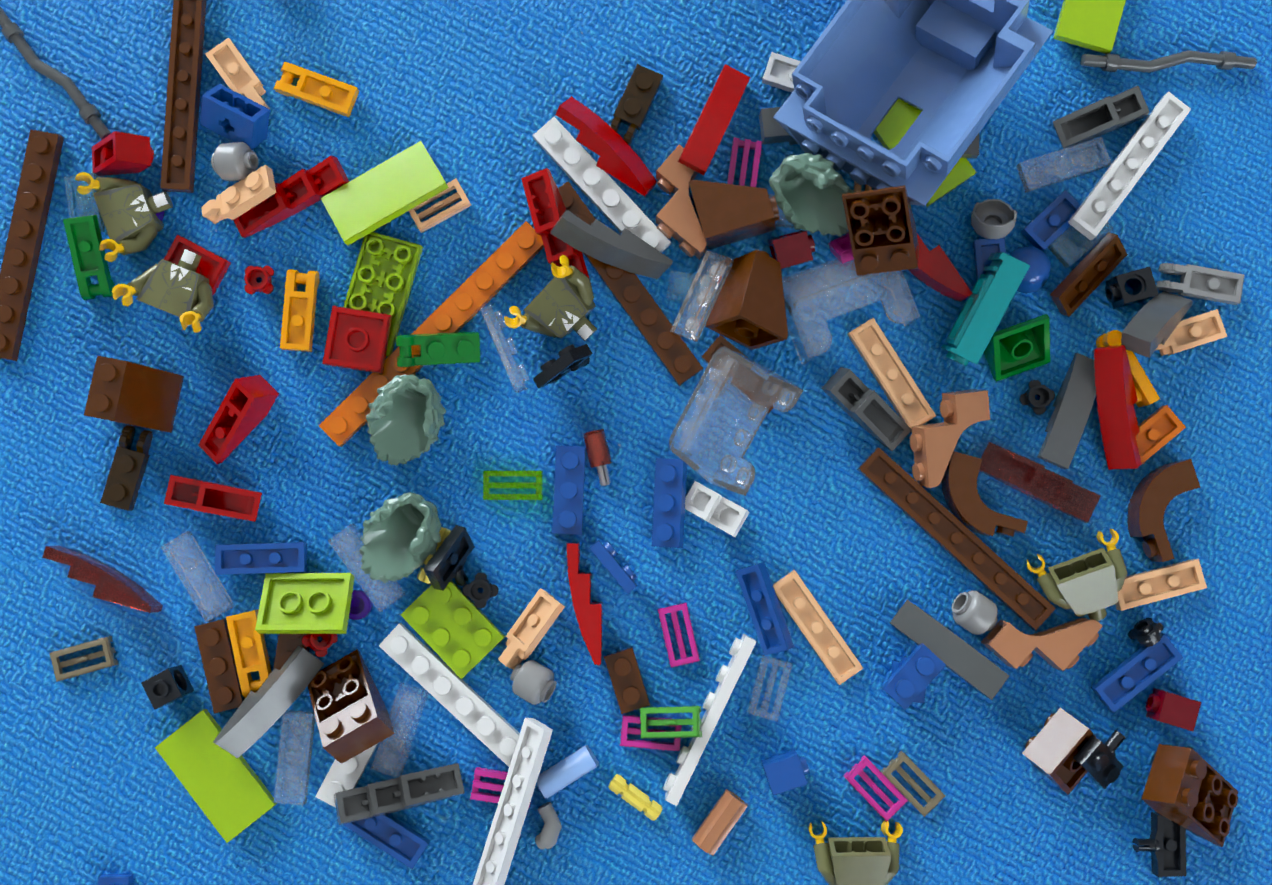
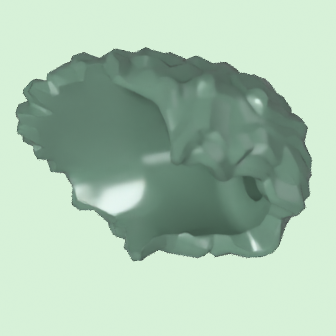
[769,153,854,237]
[366,374,446,466]
[360,492,441,583]

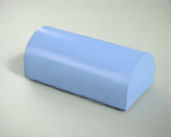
[537,745,599,799]

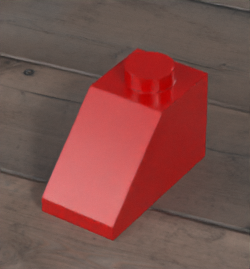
[91,131,154,176]

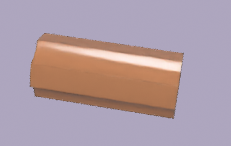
[692,789,748,856]

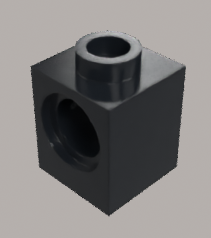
[1105,267,1159,309]
[141,665,194,710]

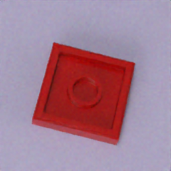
[164,234,231,295]
[322,306,393,374]

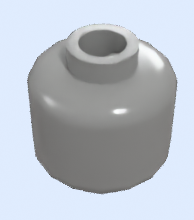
[211,142,259,182]
[951,590,998,635]
[510,660,557,705]

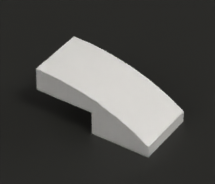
[685,481,750,538]

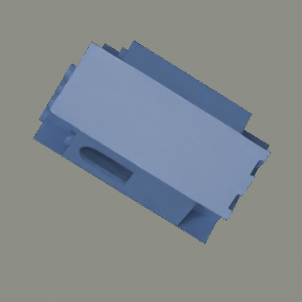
[773,0,1053,206]

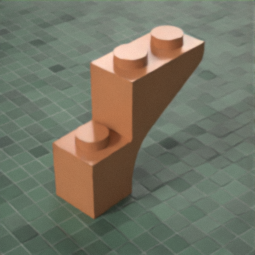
[656,144,707,259]
[910,389,990,488]
[981,618,1103,671]

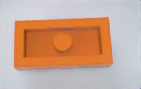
[1135,405,1186,465]

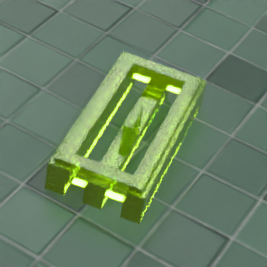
[483,471,543,500]

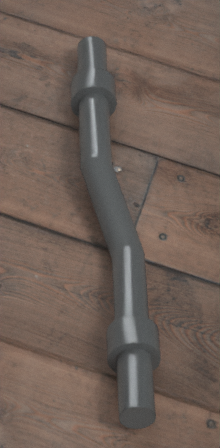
[0,7,111,140]
[1080,50,1257,73]

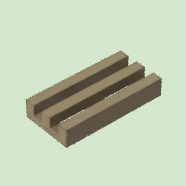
[50,636,118,682]
[880,751,945,817]

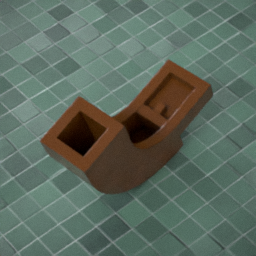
[941,451,1028,537]
[1127,459,1200,562]

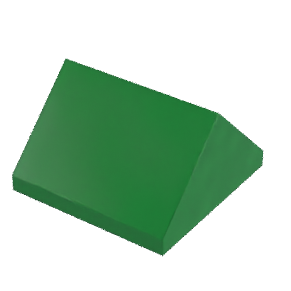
[984,314,1050,382]

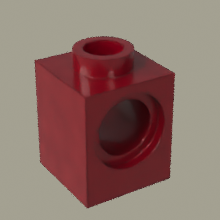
[767,230,815,269]
[1146,688,1201,731]

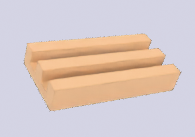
[409,179,472,233]

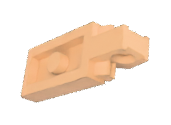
[205,38,270,109]
[201,165,276,224]
[1155,309,1228,356]
[498,588,565,670]

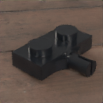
[533,344,593,388]
[424,525,475,591]
[1073,730,1126,789]
[1132,812,1186,877]

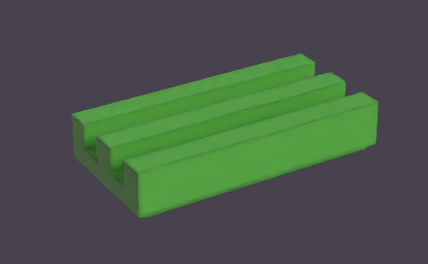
[640,706,702,739]

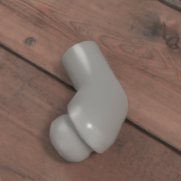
[535,802,562,849]

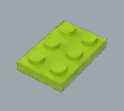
[255,573,355,634]
[400,580,505,679]

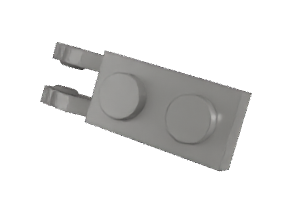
[1156,263,1245,305]

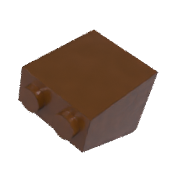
[689,180,780,250]
[705,250,788,350]
[84,355,184,433]

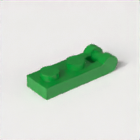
[63,215,115,300]
[396,332,480,367]

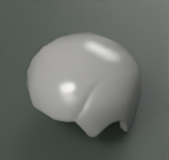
[971,199,1017,240]

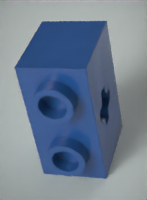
[200,84,270,150]

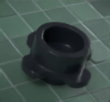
[1019,380,1055,415]
[463,573,498,608]
[1128,618,1164,647]

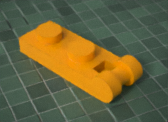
[273,62,360,117]
[280,269,320,352]
[1096,330,1160,408]
[226,609,272,698]

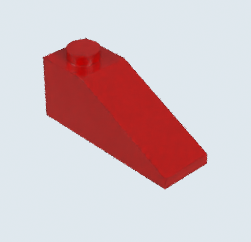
[198,375,279,464]

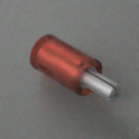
[583,429,612,486]

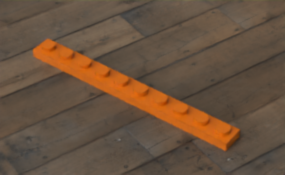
[319,221,544,447]

